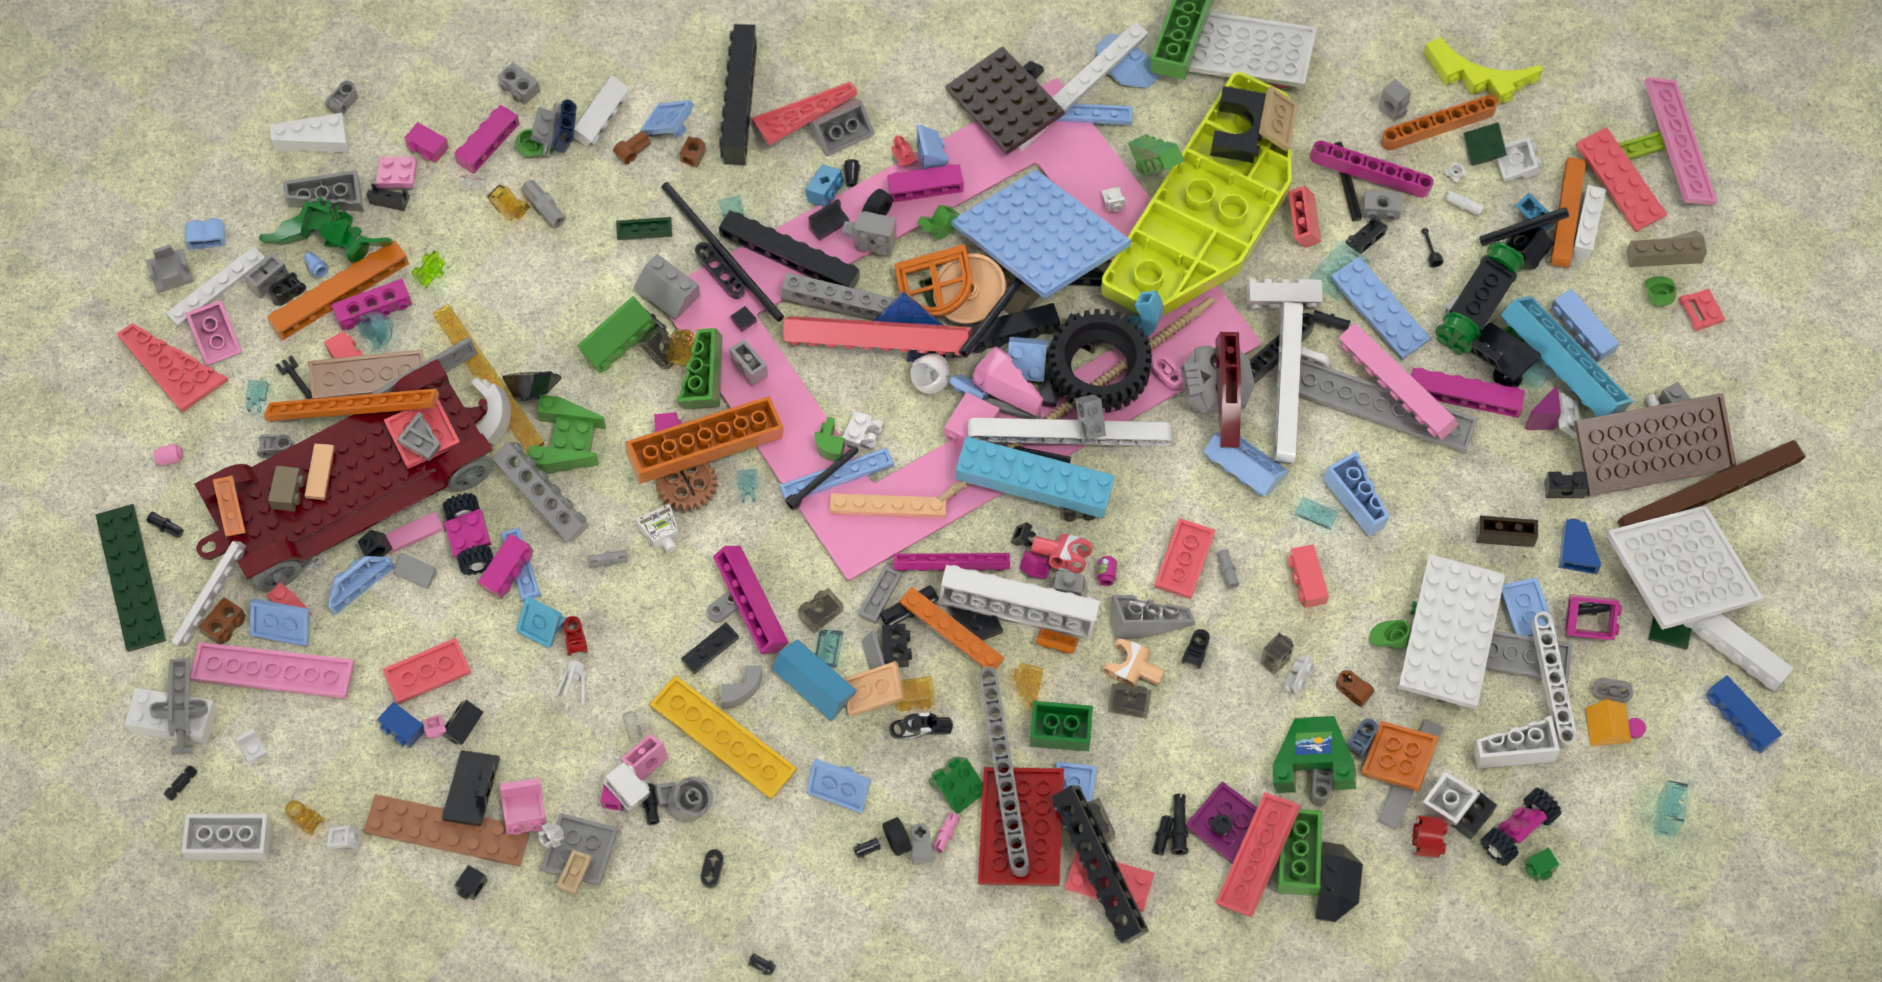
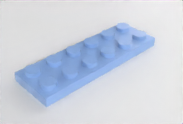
[1330,256,1431,361]

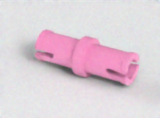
[932,812,960,853]

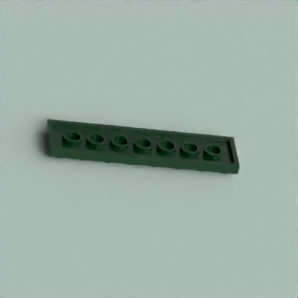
[95,504,166,652]

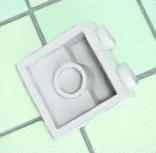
[1497,136,1543,182]

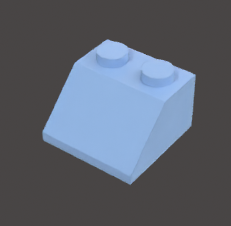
[917,125,949,169]

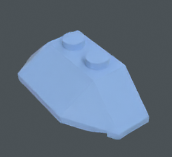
[1096,34,1160,89]
[328,556,395,616]

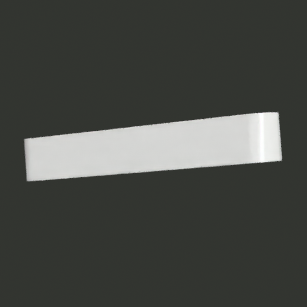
[1531,611,1577,748]

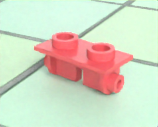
[891,135,917,167]

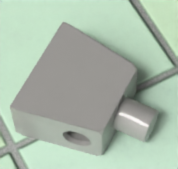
[1050,571,1088,597]

